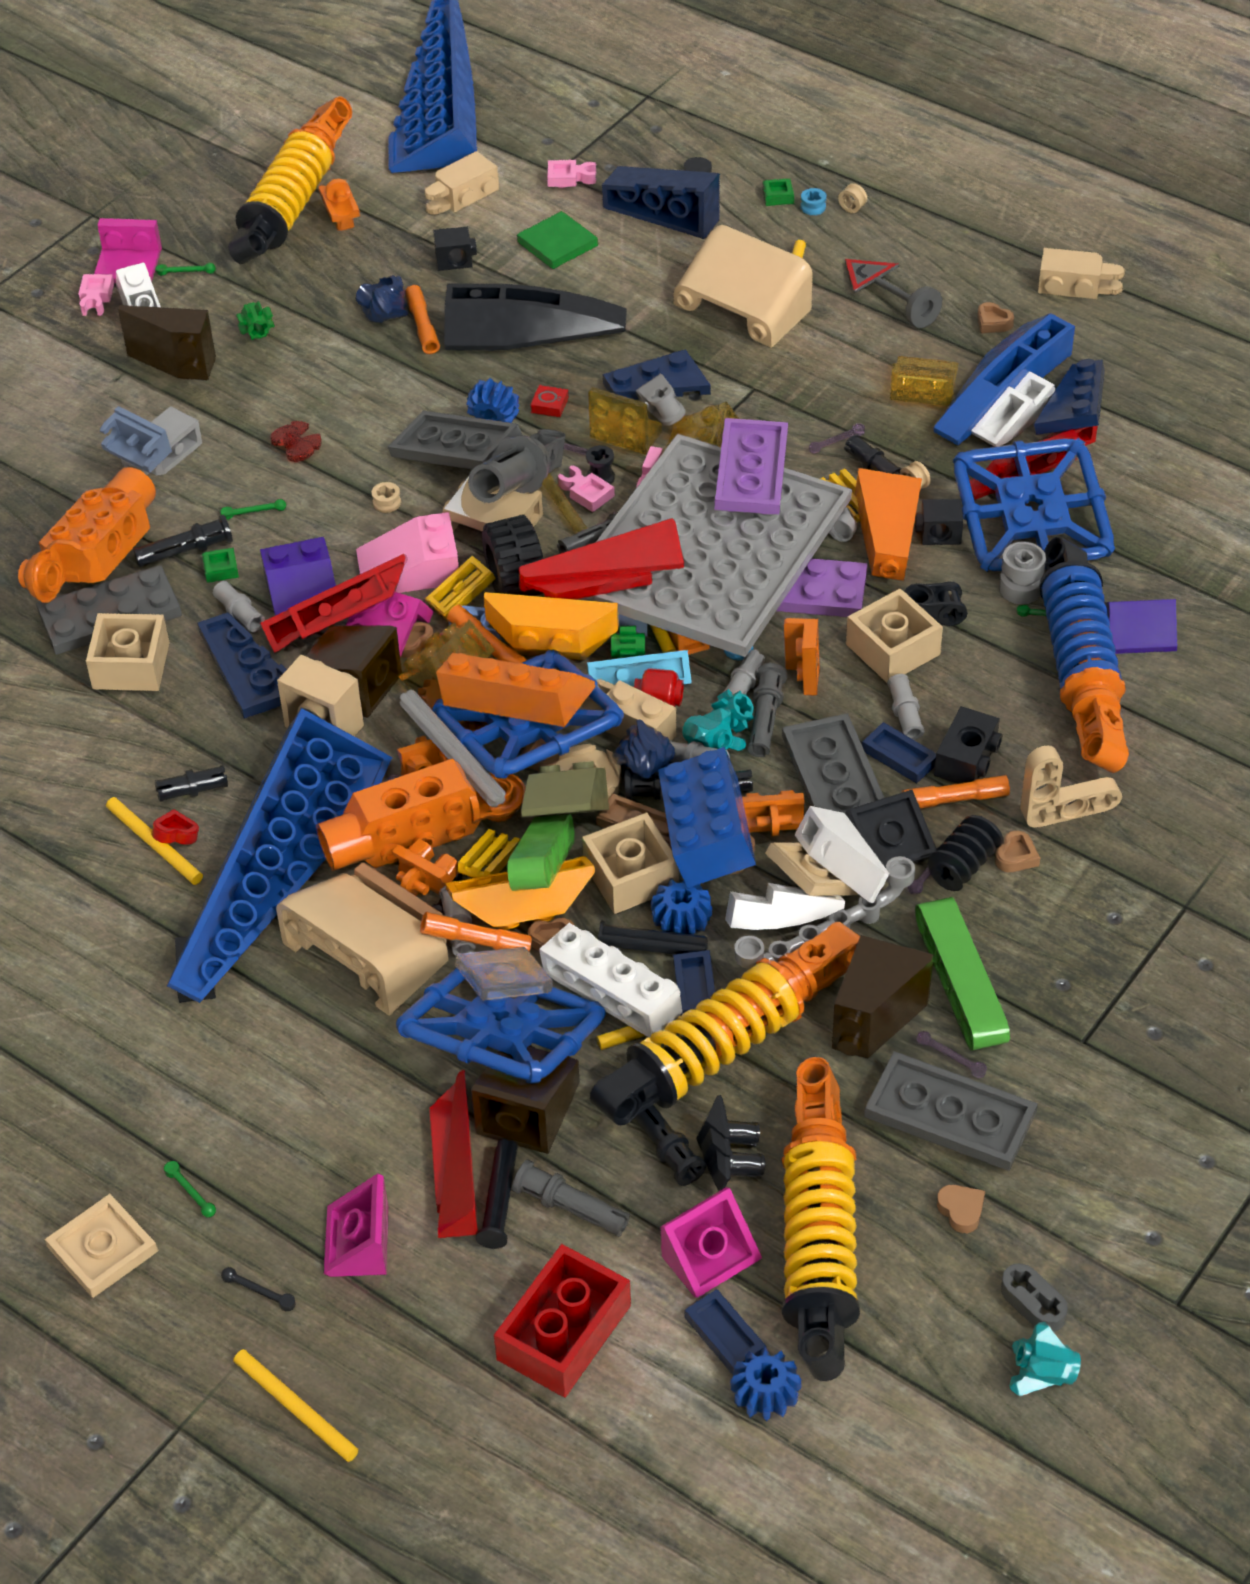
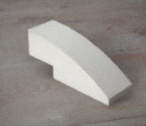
[971,371,1055,447]
[725,883,845,930]

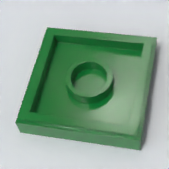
[517,211,598,269]

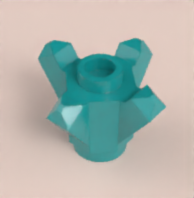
[682,708,747,751]
[1009,1322,1081,1396]

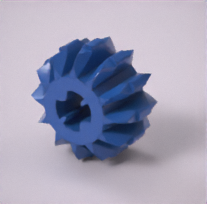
[466,378,519,423]
[651,879,712,935]
[730,1347,801,1422]

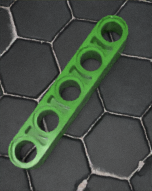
[508,814,575,891]
[915,897,1010,1051]

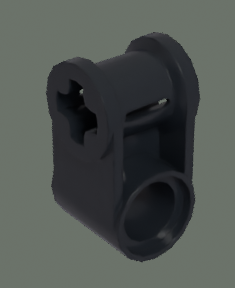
[904,581,968,626]

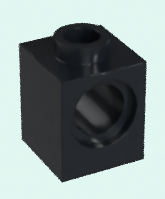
[433,226,477,271]
[915,499,963,545]

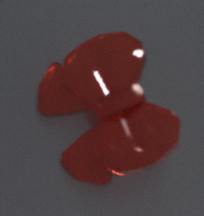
[271,421,322,462]

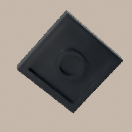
[845,790,937,868]

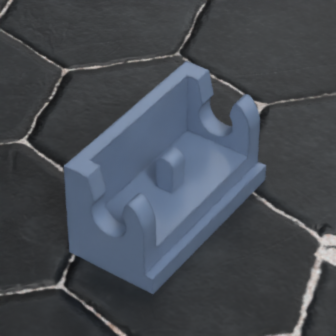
[100,406,172,473]

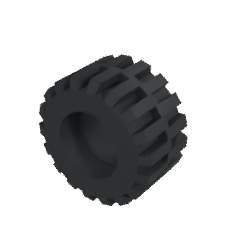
[482,514,544,596]

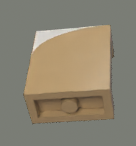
[442,477,543,532]

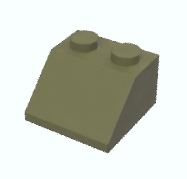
[521,761,609,817]

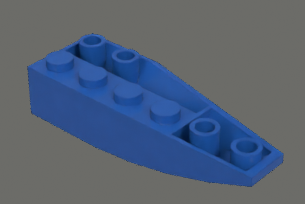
[933,313,1075,446]

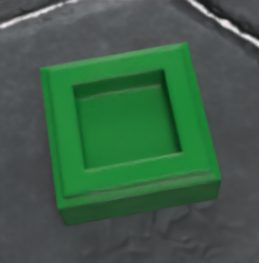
[762,178,794,206]
[202,548,239,583]

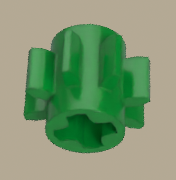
[236,301,275,340]
[611,626,645,658]

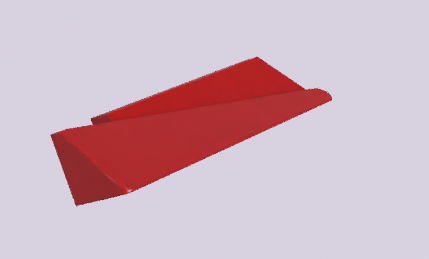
[969,426,1098,500]
[519,518,684,600]
[260,554,408,653]
[430,1070,478,1238]

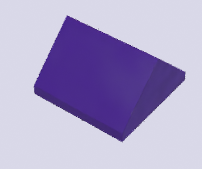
[1105,599,1177,654]

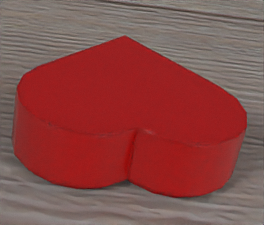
[151,809,199,845]

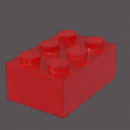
[494,1243,631,1398]

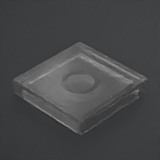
[455,947,553,1000]

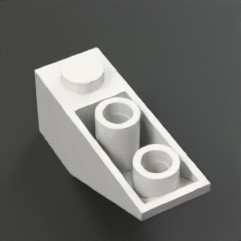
[116,263,161,307]
[795,806,889,903]

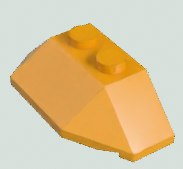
[484,592,619,661]
[445,856,595,929]

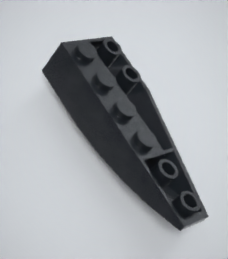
[444,283,627,351]

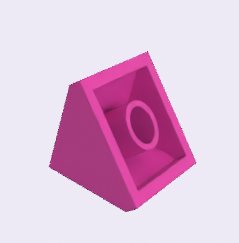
[324,1173,389,1277]
[661,1187,762,1298]

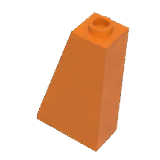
[855,468,922,581]

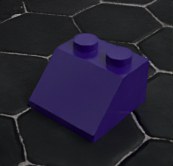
[260,537,336,616]

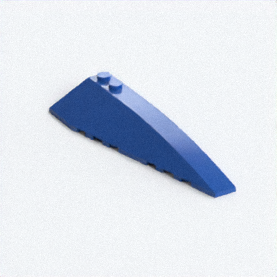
[388,0,477,173]
[167,708,392,1003]

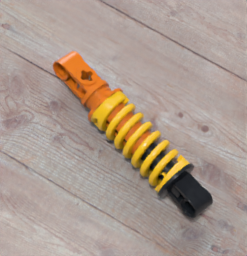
[229,96,353,264]
[590,922,860,1126]
[782,1057,860,1381]

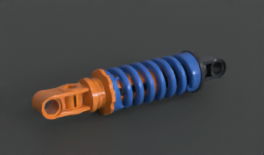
[1039,537,1129,773]

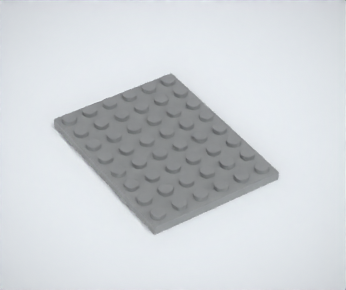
[577,434,852,657]

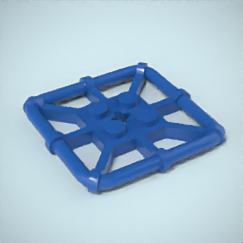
[953,438,1115,572]
[432,650,624,779]
[396,958,606,1084]

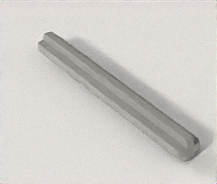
[400,690,506,807]

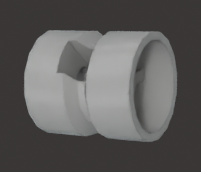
[999,542,1046,604]

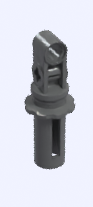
[468,429,565,503]

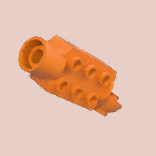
[18,467,156,603]
[316,758,525,871]

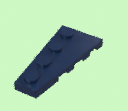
[1034,359,1105,435]
[197,612,287,719]

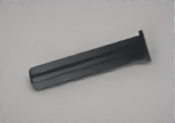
[598,920,708,954]
[476,1139,518,1249]

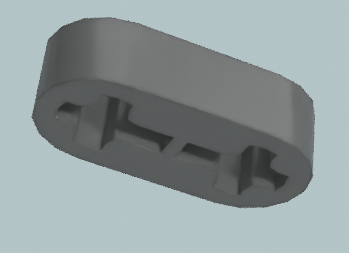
[1001,1263,1068,1332]

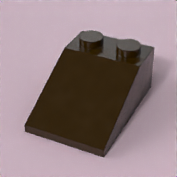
[118,305,216,380]

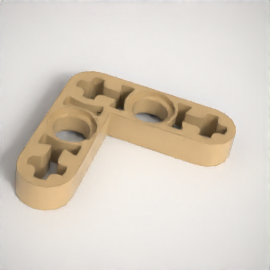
[1020,745,1122,828]

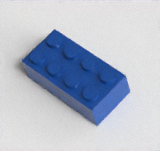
[658,747,756,888]

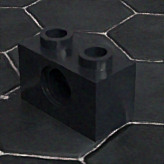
[934,706,1003,784]

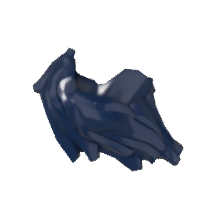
[355,275,409,324]
[612,719,675,778]

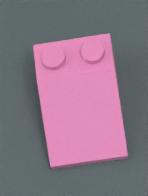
[356,512,459,593]

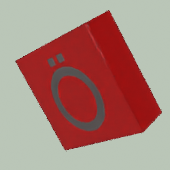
[531,385,569,417]

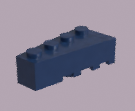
[602,166,720,239]

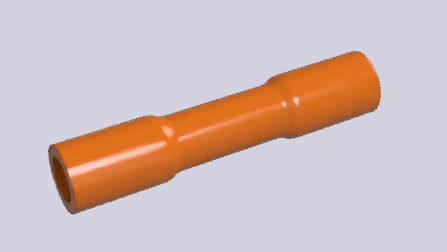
[405,285,440,354]
[447,604,527,664]
[902,775,1010,809]
[420,912,532,957]

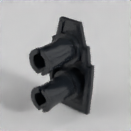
[696,1095,766,1192]

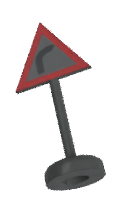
[845,259,942,328]

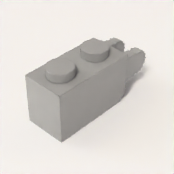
[120,406,202,475]

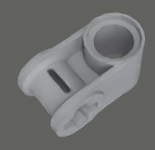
[635,373,686,426]

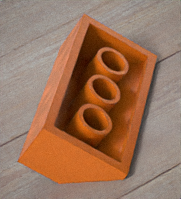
[436,653,596,727]

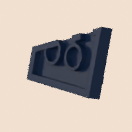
[603,349,711,402]

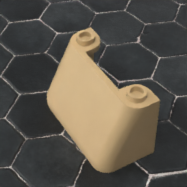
[674,225,813,348]
[276,874,449,1016]

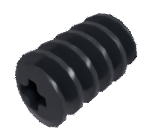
[928,815,1003,891]

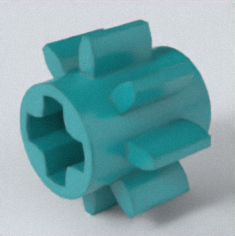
[711,689,754,734]

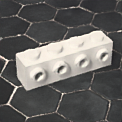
[539,923,683,1038]

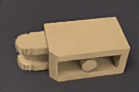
[424,151,499,215]
[1038,248,1125,299]
[582,679,676,740]

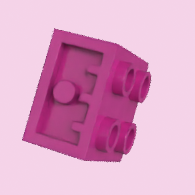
[94,218,162,283]
[345,592,434,658]

